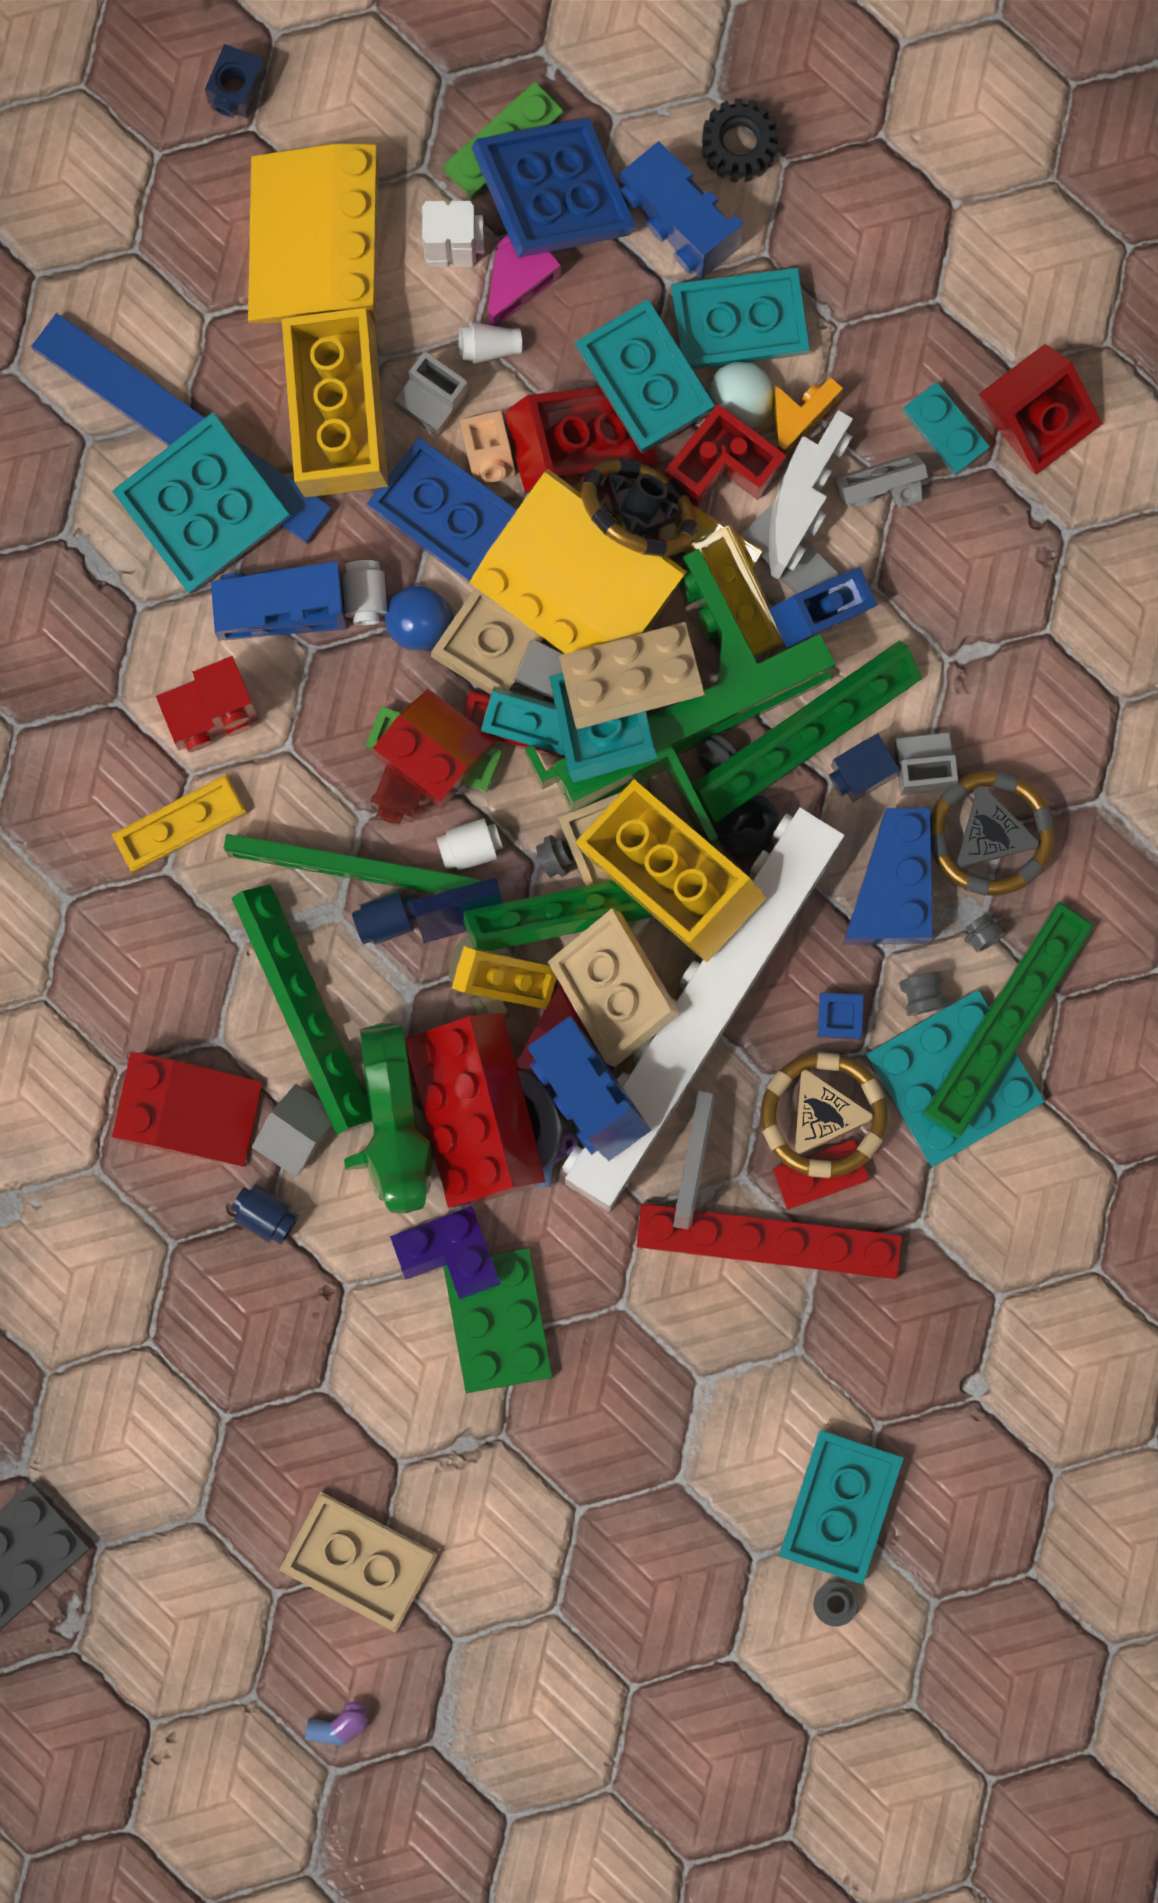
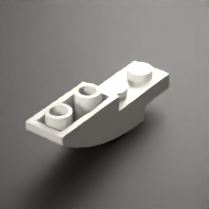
[769,410,853,580]

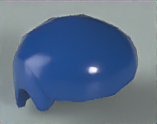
[384,586,454,652]

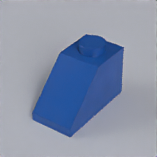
[768,566,878,648]

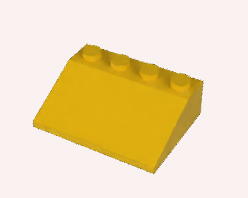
[248,144,379,324]
[469,469,687,654]

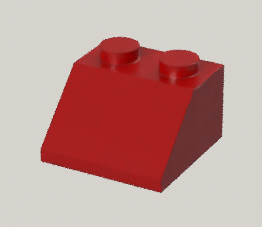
[978,344,1102,475]
[372,689,496,809]

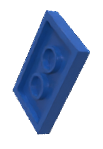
[366,437,517,583]

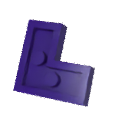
[390,1206,500,1300]

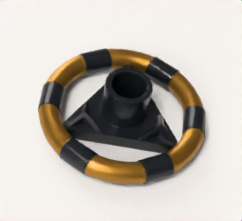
[581,459,698,557]

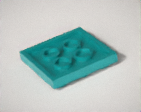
[112,412,292,594]
[865,990,1045,1168]

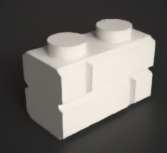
[422,201,484,267]

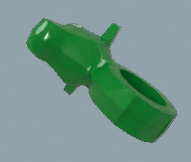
[344,1023,435,1213]

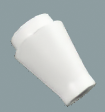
[458,322,522,365]

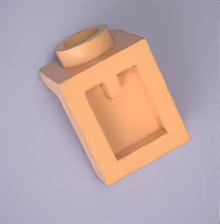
[459,410,515,484]

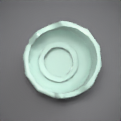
[709,362,774,430]

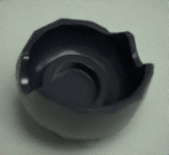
[710,796,779,856]

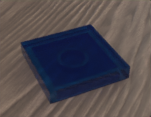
[412,878,503,943]

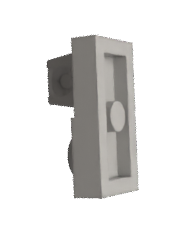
[834,453,928,508]

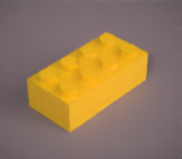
[282,307,389,498]
[575,779,767,963]

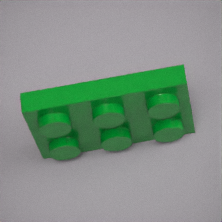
[443,1248,552,1394]

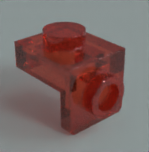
[370,766,423,825]

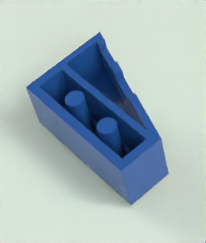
[619,141,743,280]
[527,1016,652,1161]

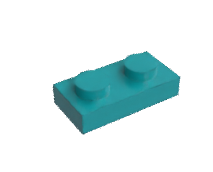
[902,381,990,477]
[481,686,565,755]

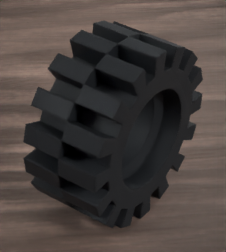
[701,98,779,183]

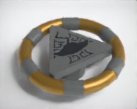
[930,771,1055,896]

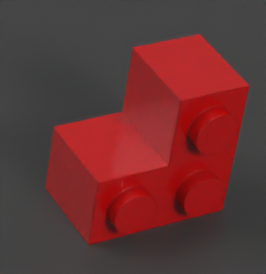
[665,404,786,508]
[156,655,258,752]

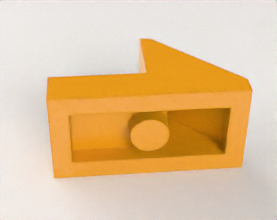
[774,377,843,456]

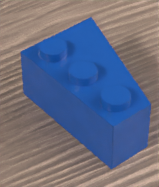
[211,561,346,641]
[842,808,933,945]

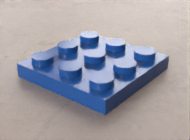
[472,118,636,258]

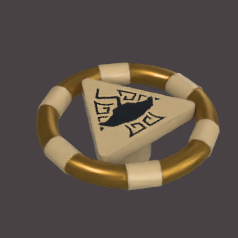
[760,1052,888,1178]

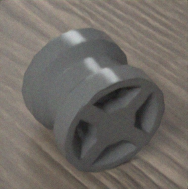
[899,971,949,1016]

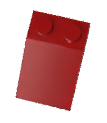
[504,387,658,493]
[112,1051,263,1167]

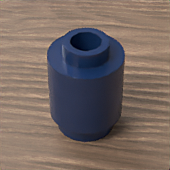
[352,891,419,945]
[231,1184,299,1245]

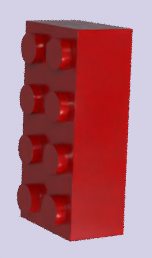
[405,1012,546,1208]

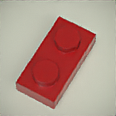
[772,1139,869,1211]

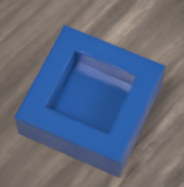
[817,993,864,1040]

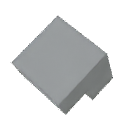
[394,351,469,437]
[894,732,958,796]
[252,1084,333,1177]

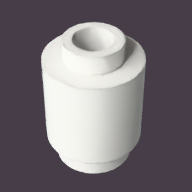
[342,560,387,626]
[436,818,503,871]

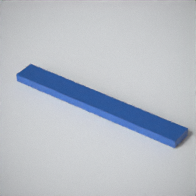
[31,313,332,545]

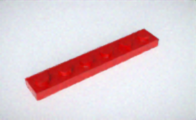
[636,1204,902,1280]

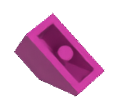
[488,235,561,326]

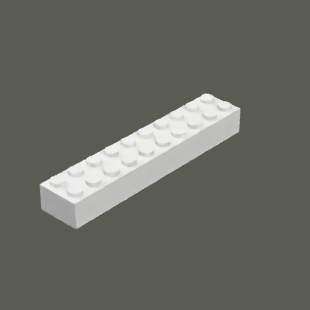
[562,808,844,1212]

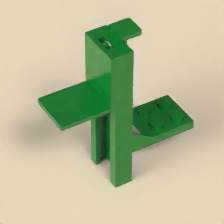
[525,549,836,849]

